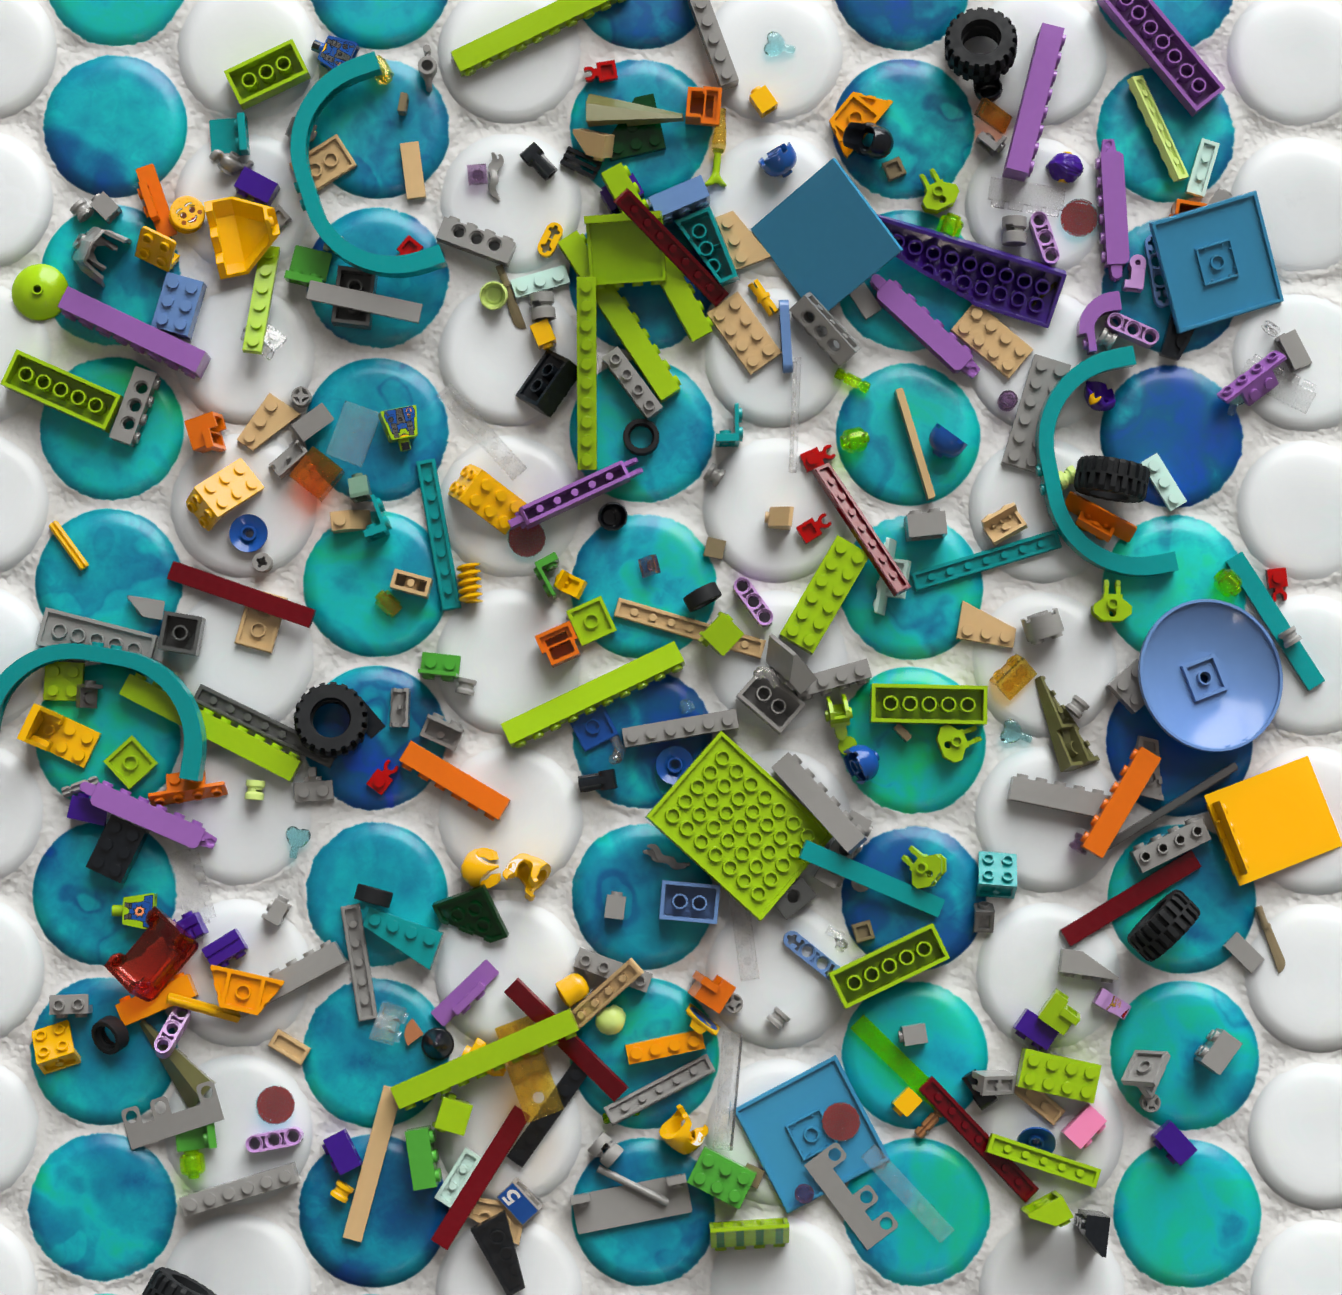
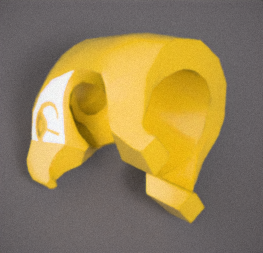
[460,848,501,889]
[502,853,551,901]
[659,1104,709,1155]

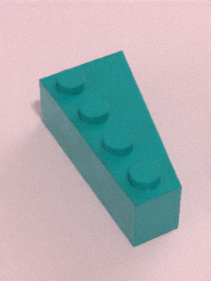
[675,206,740,287]
[363,907,444,970]

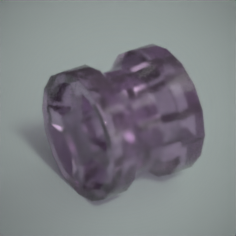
[997,390,1018,411]
[1068,832,1087,855]
[795,1184,814,1204]

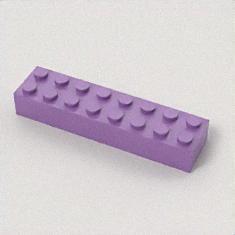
[1097,0,1225,117]
[1002,23,1066,182]
[57,286,211,379]

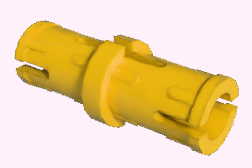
[748,279,779,317]

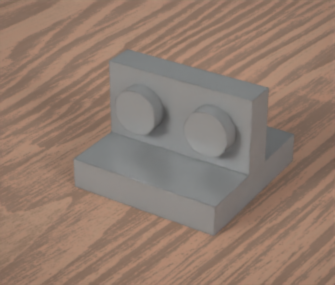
[1121,1050,1171,1099]

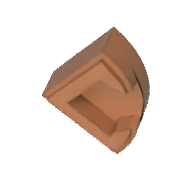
[404,1018,424,1045]

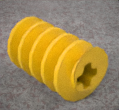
[456,563,483,603]

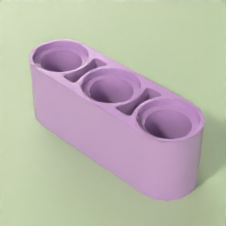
[1028,211,1060,267]
[1104,313,1159,348]
[733,577,773,627]
[154,1006,191,1059]
[246,1127,304,1153]

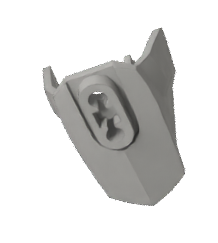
[72,227,132,289]

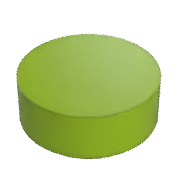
[838,736,857,755]

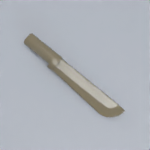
[496,264,526,329]
[1255,905,1285,973]

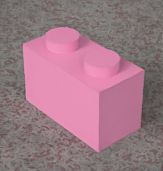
[1061,1103,1107,1149]

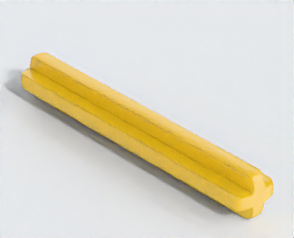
[166,993,241,1023]

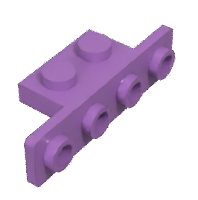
[1217,350,1287,406]
[431,960,499,1026]

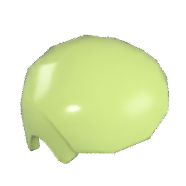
[479,281,508,310]
[595,1004,626,1035]

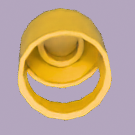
[555,973,589,1008]

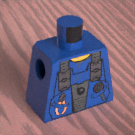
[311,36,360,71]

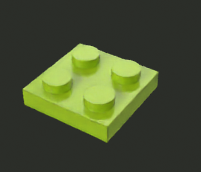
[566,596,617,647]
[43,662,85,701]
[103,735,159,790]

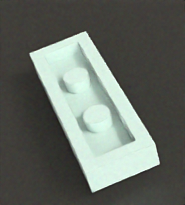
[1185,138,1220,198]
[511,265,571,299]
[1140,453,1187,512]
[434,1147,482,1208]

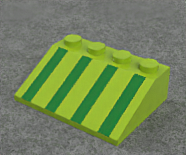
[709,1217,789,1251]

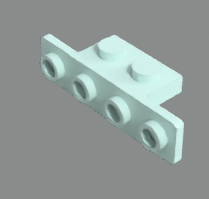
[873,537,911,615]

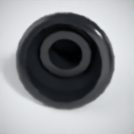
[421,1028,454,1060]

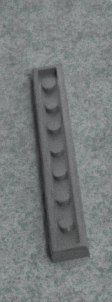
[194,684,335,768]
[1108,762,1238,850]

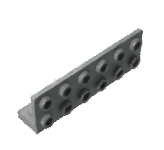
[570,1173,692,1234]

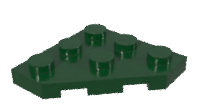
[610,93,666,162]
[432,884,509,943]

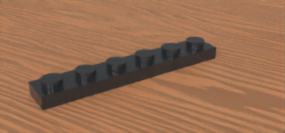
[506,1062,587,1168]

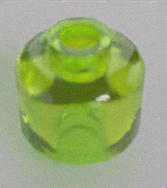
[936,212,964,238]
[840,427,870,454]
[1214,569,1242,597]
[179,1149,206,1179]

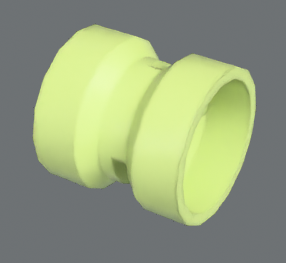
[1058,465,1076,490]
[244,780,265,800]

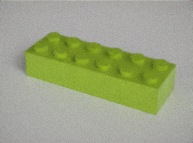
[0,349,123,433]
[779,535,868,655]
[870,683,988,726]
[826,923,950,1009]

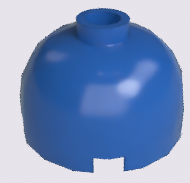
[758,142,797,178]
[929,423,967,458]
[843,745,880,784]

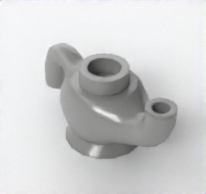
[418,44,437,92]
[209,149,254,176]

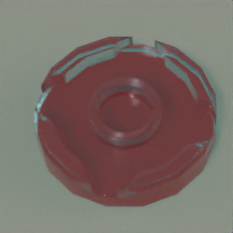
[1060,199,1099,237]
[508,524,546,558]
[256,1085,295,1124]
[822,1102,861,1141]

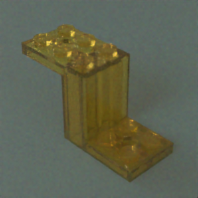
[495,1016,564,1123]

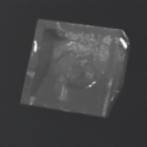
[369,1000,409,1046]

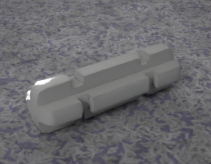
[61,776,99,797]

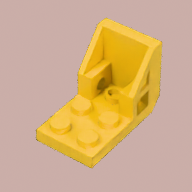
[17,703,102,768]

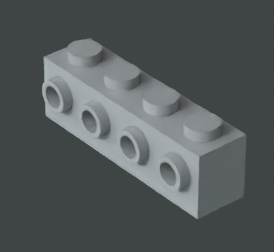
[795,658,872,701]
[1130,817,1212,873]

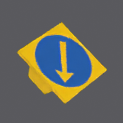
[686,1003,720,1036]

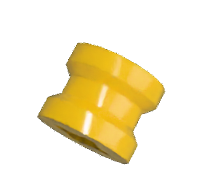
[330,1180,354,1203]

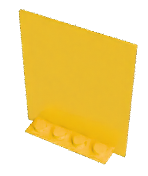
[1204,756,1342,886]

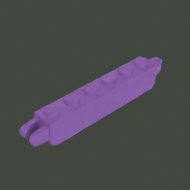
[1095,139,1130,282]
[869,274,981,379]
[508,458,644,530]
[80,780,217,849]

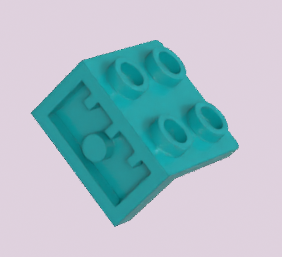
[209,112,250,156]
[715,403,743,447]
[363,494,392,542]
[976,851,1017,899]

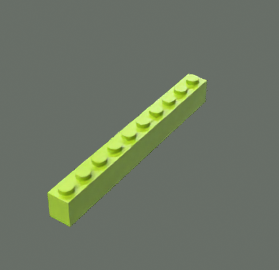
[451,0,626,77]
[600,162,714,343]
[558,230,682,403]
[577,276,597,470]
[501,641,685,748]
[119,672,303,782]
[390,1008,580,1110]

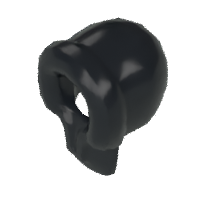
[843,122,894,159]

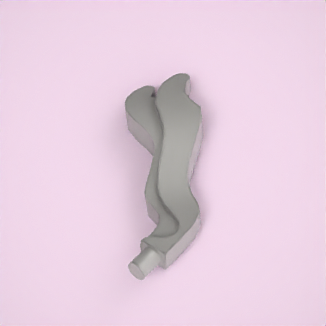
[488,152,504,201]
[643,844,690,870]

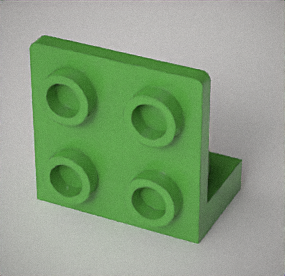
[284,245,332,287]
[533,552,559,599]
[418,652,461,682]
[175,1123,217,1152]

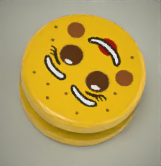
[169,196,205,234]

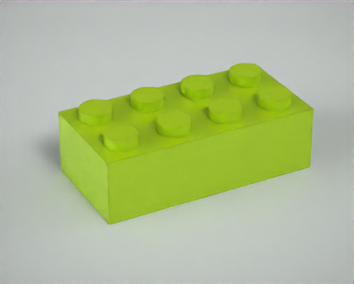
[224,39,311,111]
[1015,1047,1102,1104]

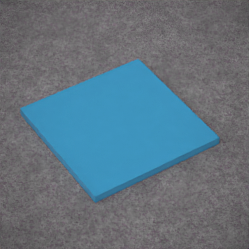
[751,158,903,312]
[1149,191,1284,334]
[733,1055,890,1214]

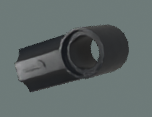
[520,142,557,181]
[578,769,618,793]
[962,1069,998,1110]

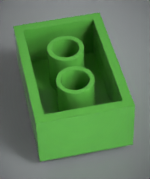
[405,1125,442,1191]
[687,1146,757,1209]

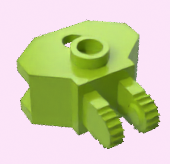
[919,168,959,215]
[1091,579,1132,623]
[824,694,853,740]
[935,724,982,763]
[901,845,947,889]

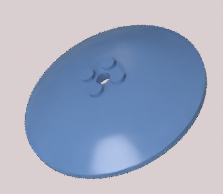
[1138,599,1283,752]

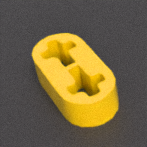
[538,222,563,258]

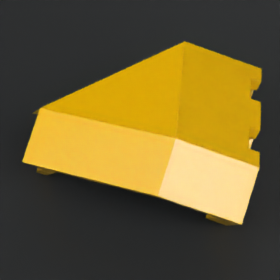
[204,196,280,280]

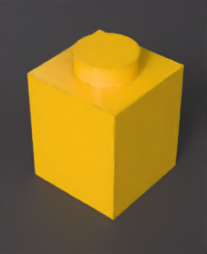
[749,85,778,118]
[530,318,557,350]
[892,1086,923,1117]

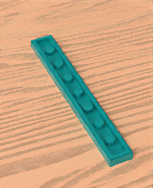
[416,458,462,612]
[910,529,1062,592]
[1225,551,1325,691]
[798,840,945,918]

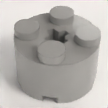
[1021,608,1064,645]

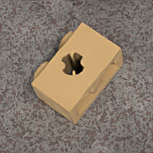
[390,569,433,599]

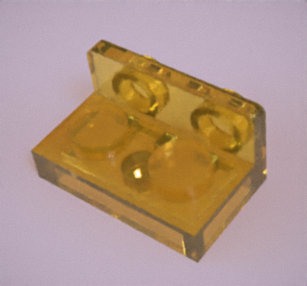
[990,654,1037,700]

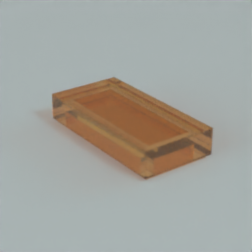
[974,98,1012,134]

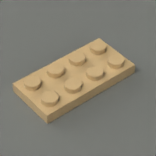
[707,291,782,375]
[950,304,1034,379]

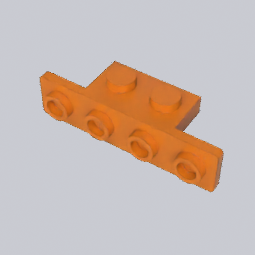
[136,164,177,237]
[1065,491,1137,542]
[148,770,228,806]

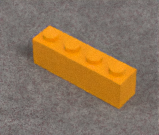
[115,972,198,1026]
[625,1030,706,1065]

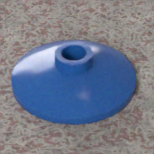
[229,514,268,552]
[656,746,694,784]
[1017,1127,1056,1153]

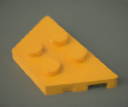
[829,92,893,158]
[210,964,285,1015]

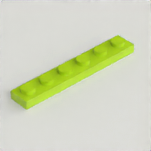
[242,246,280,355]
[985,1133,1101,1188]

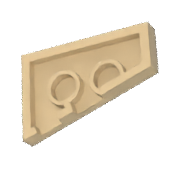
[237,393,301,451]
[956,601,1016,648]

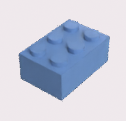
[648,175,710,226]
[151,272,207,340]
[659,880,720,924]

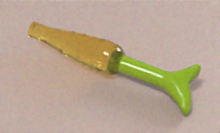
[705,108,727,187]

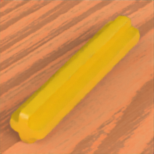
[49,521,89,571]

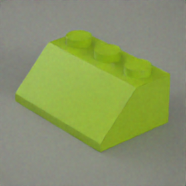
[1020,1190,1073,1227]

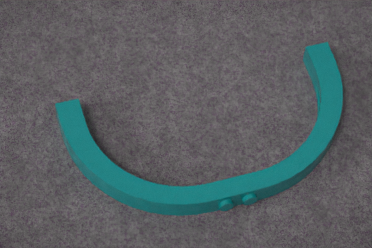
[290,51,447,278]
[1035,345,1179,577]
[0,641,207,781]

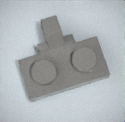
[294,767,334,803]

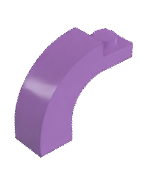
[1076,291,1122,355]

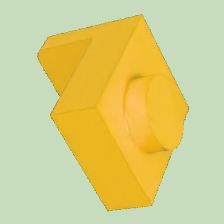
[553,569,588,600]

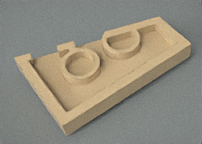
[715,211,771,271]
[468,1197,523,1245]

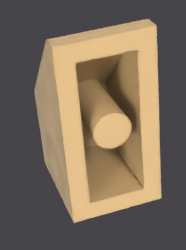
[572,128,615,161]
[764,506,794,531]
[330,510,372,534]

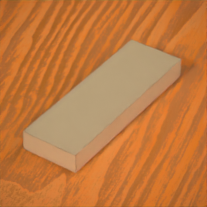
[400,141,426,200]
[1014,1086,1065,1126]

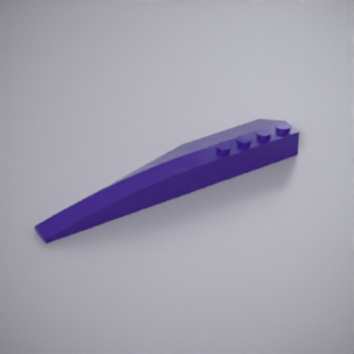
[877,214,1067,328]

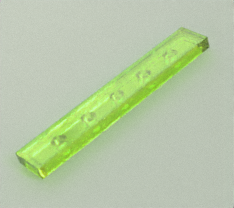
[850,1014,935,1110]

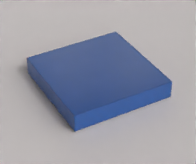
[570,705,619,752]

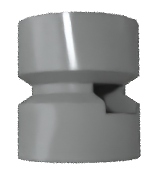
[1002,215,1027,247]
[529,291,556,322]
[587,1132,624,1169]

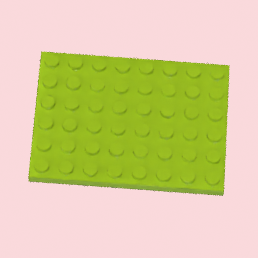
[645,731,833,921]

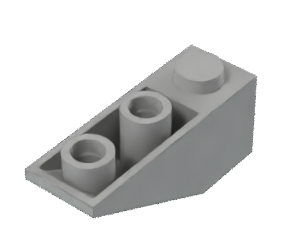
[1058,948,1118,983]

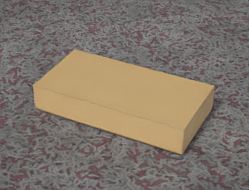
[268,1029,312,1065]

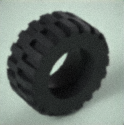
[945,7,1017,83]
[1073,455,1150,503]
[294,682,368,759]
[1127,890,1200,962]
[142,1267,217,1295]

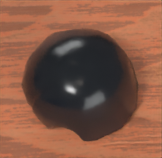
[973,79,1003,103]
[597,502,628,531]

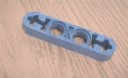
[1144,235,1169,308]
[779,300,793,373]
[783,931,840,981]

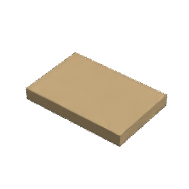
[289,134,358,191]
[235,591,288,654]

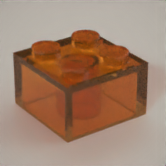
[289,446,345,502]

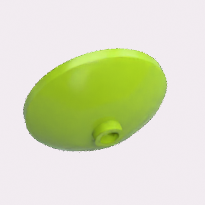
[12,264,69,321]

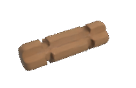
[914,1109,943,1139]

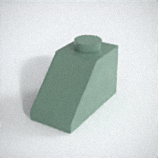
[348,473,372,503]

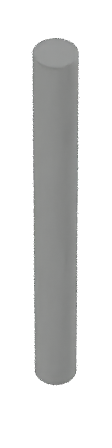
[597,1165,670,1206]

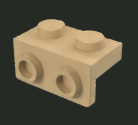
[981,502,1028,546]

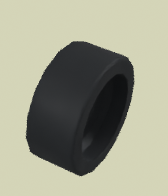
[623,419,659,456]
[683,582,722,612]
[354,884,393,908]
[91,1015,129,1055]

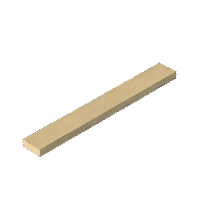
[614,598,766,659]
[343,1085,398,1242]

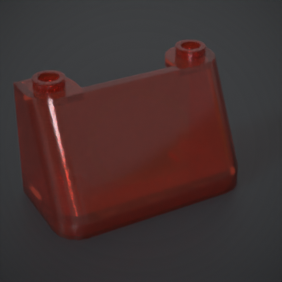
[104,906,199,1002]

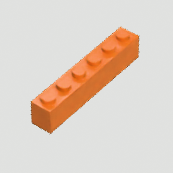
[399,741,511,821]
[1080,746,1162,858]

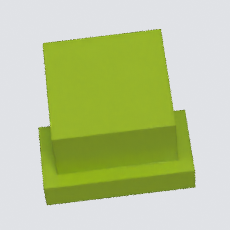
[698,612,744,656]
[1038,988,1080,1036]
[432,1092,473,1136]

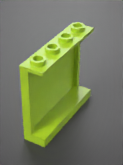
[584,210,667,289]

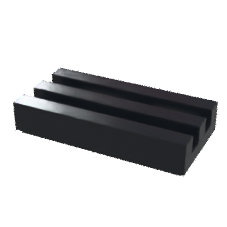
[560,146,602,180]

